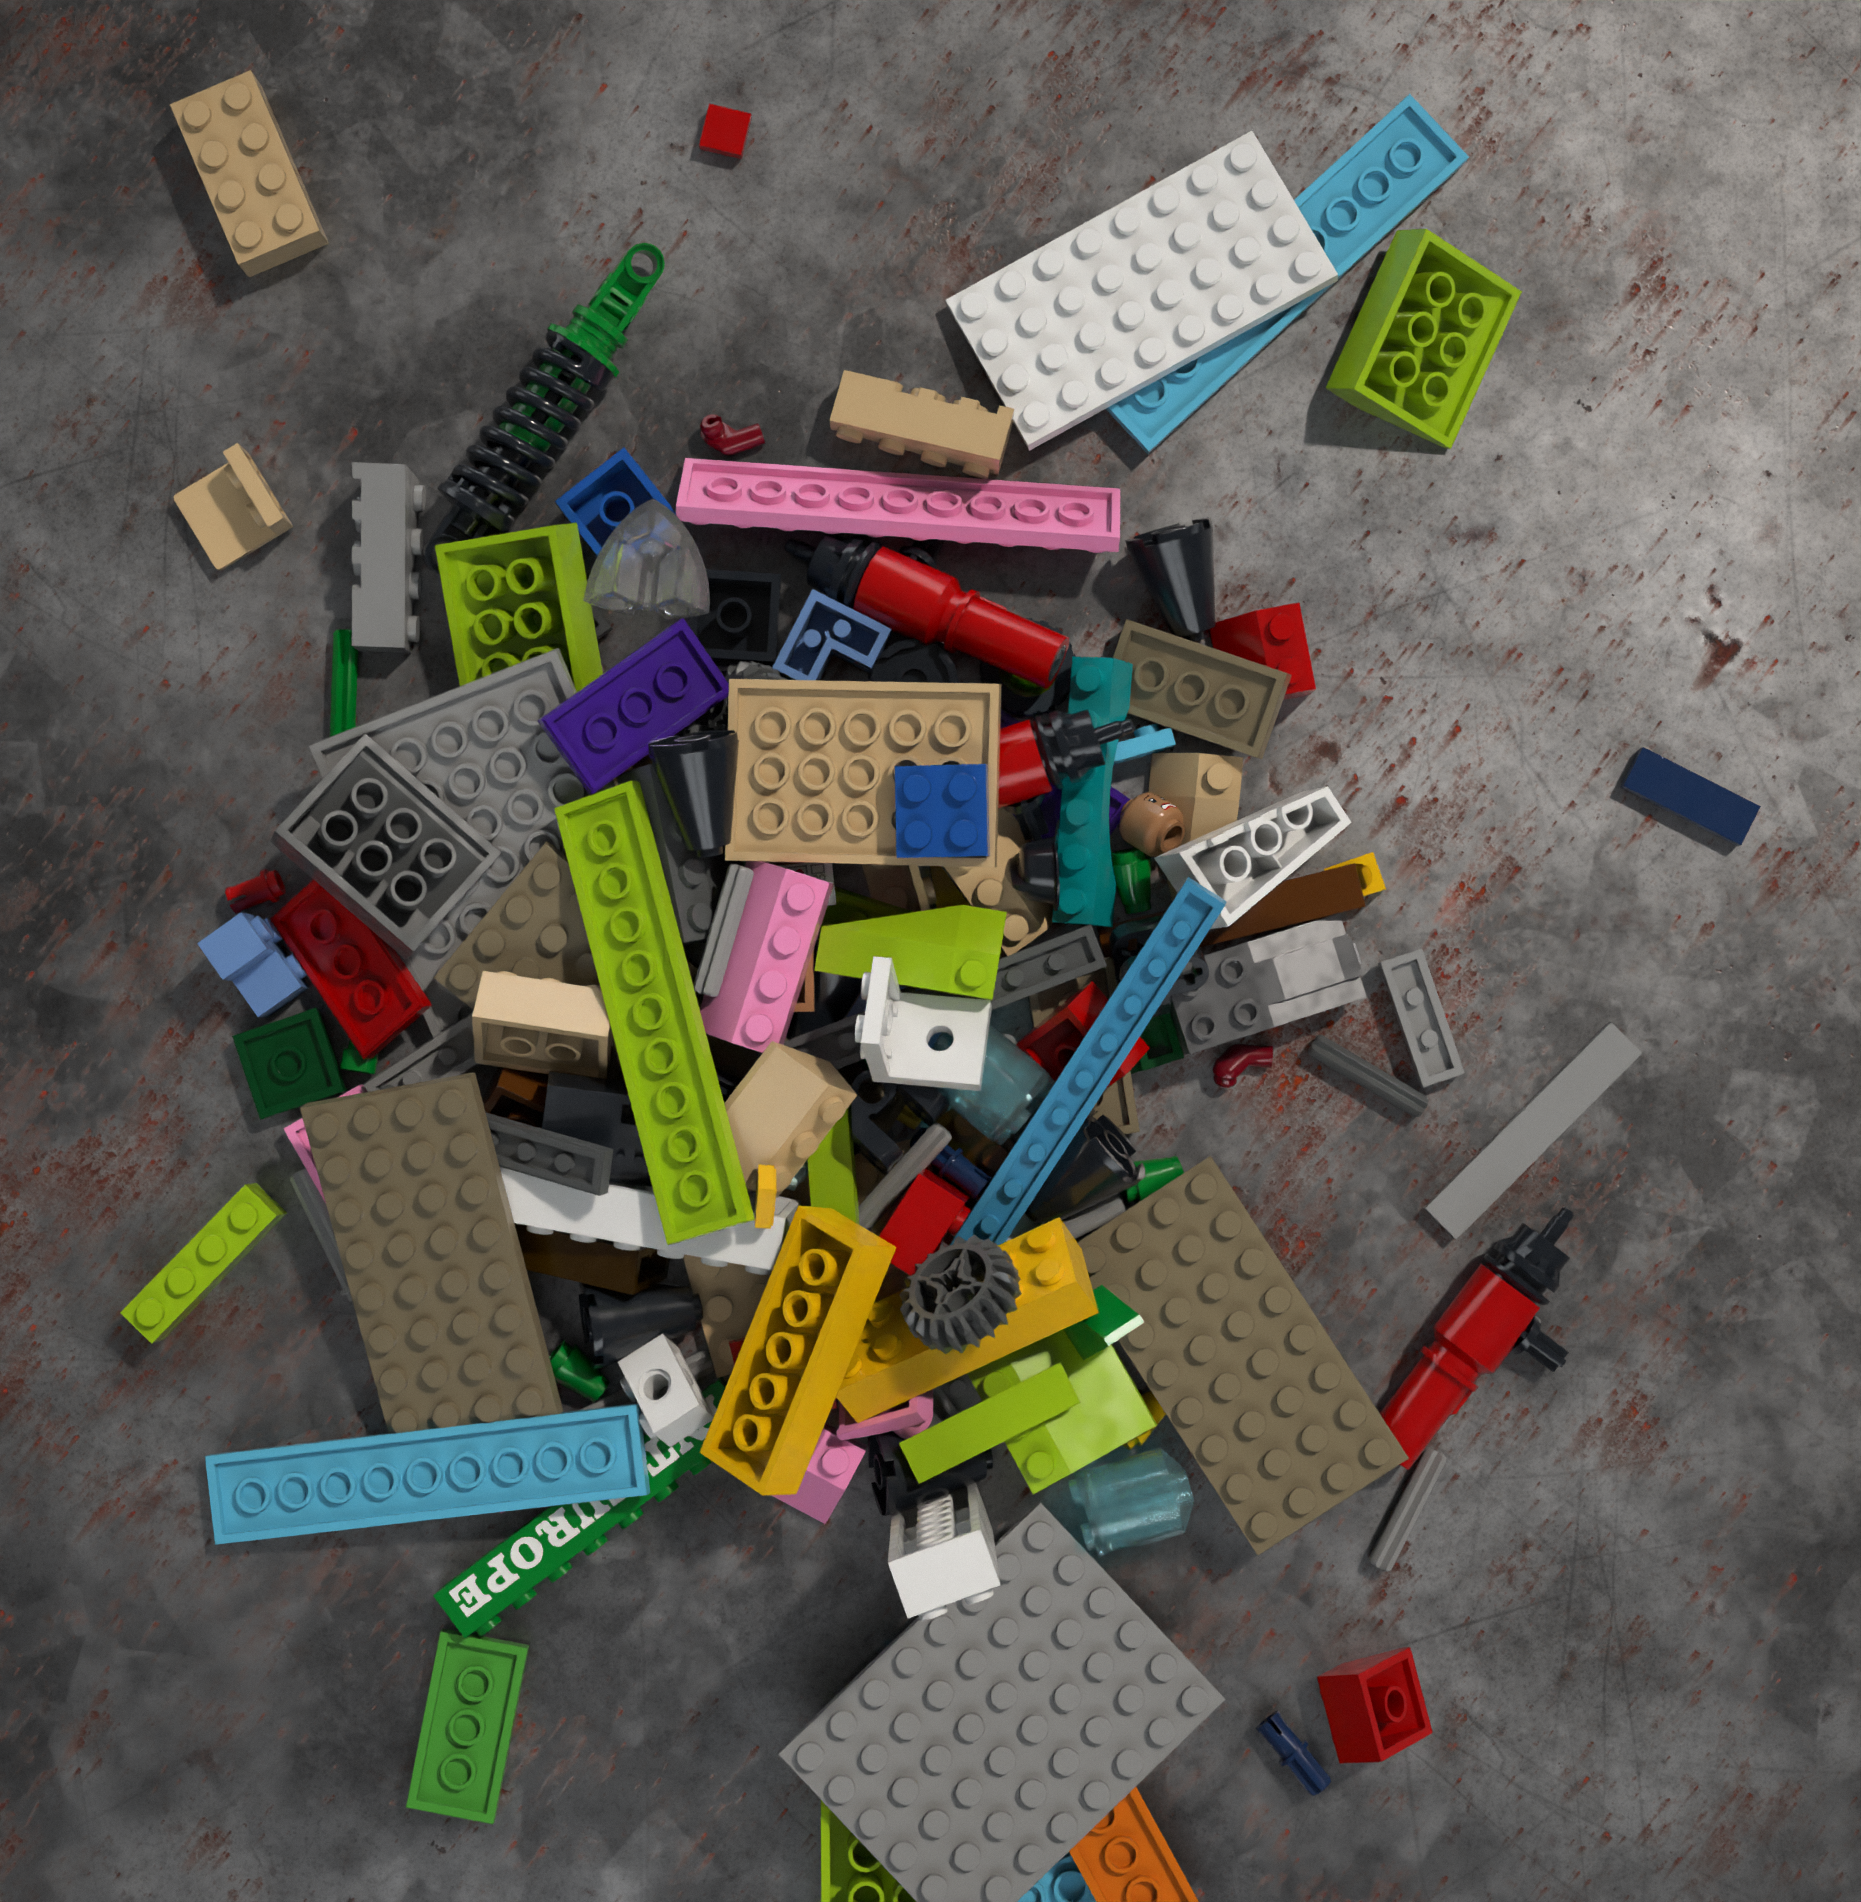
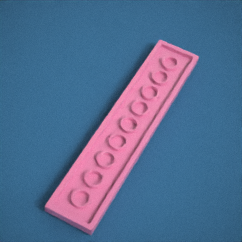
[676,458,1120,553]

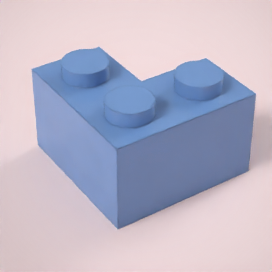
[772,589,892,681]
[197,912,310,1018]

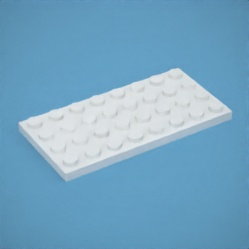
[946,131,1338,451]

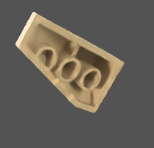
[1148,753,1244,901]

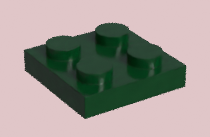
[232,1008,347,1120]

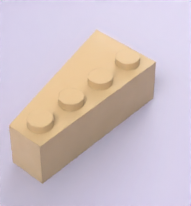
[829,370,1014,479]

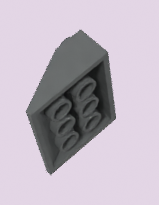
[270,733,501,960]
[617,764,743,946]

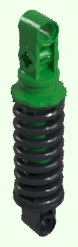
[422,243,665,574]

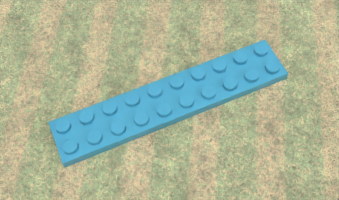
[1106,94,1469,454]
[205,1404,650,1545]

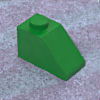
[1063,1285,1144,1361]

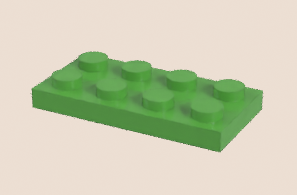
[406,1628,530,1824]

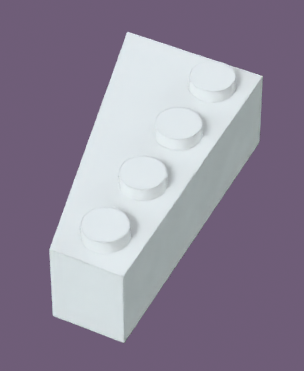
[1154,786,1352,929]

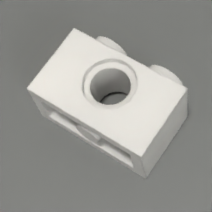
[618,1333,714,1447]

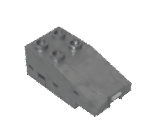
[1170,913,1367,1054]

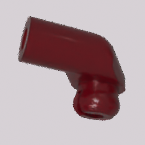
[700,414,765,455]
[1212,1044,1273,1088]

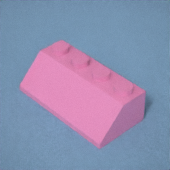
[700,861,834,1053]

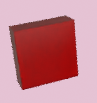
[699,103,752,159]

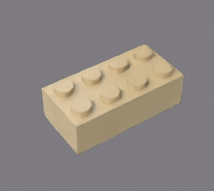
[170,70,329,277]

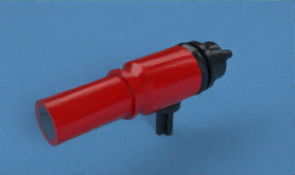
[785,534,1069,689]
[998,709,1135,841]
[1380,1207,1574,1470]

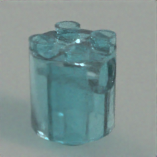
[931,1024,1056,1146]
[1068,1447,1194,1558]

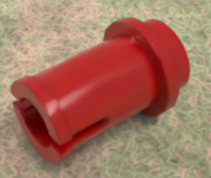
[225,869,286,914]

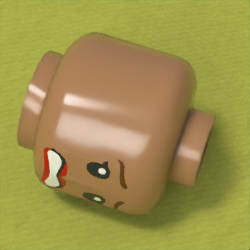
[1119,792,1185,857]

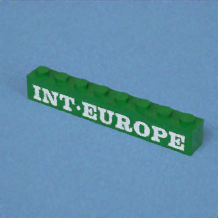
[433,1377,727,1638]

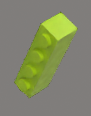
[120,1183,287,1344]

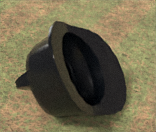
[1009,819,1060,911]

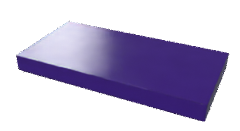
[537,618,729,795]

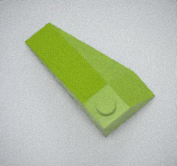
[814,905,1007,1001]

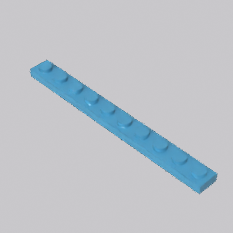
[950,877,1227,1245]

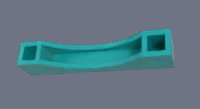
[1052,656,1133,927]

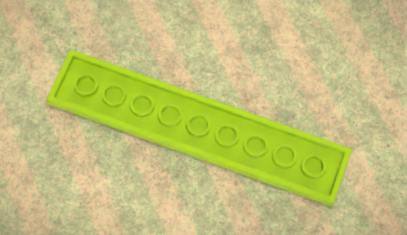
[554,780,755,1245]

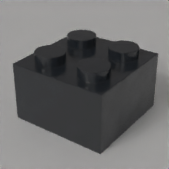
[689,568,782,667]

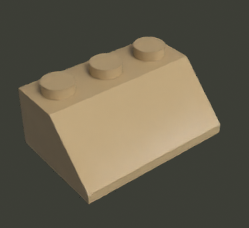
[941,807,1053,956]
[472,971,614,1079]
[724,1041,857,1198]

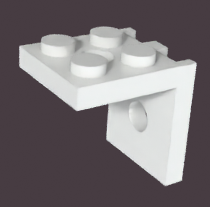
[855,956,992,1091]

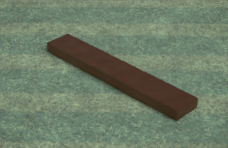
[1097,863,1366,958]

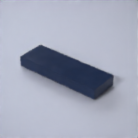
[1620,747,1761,846]

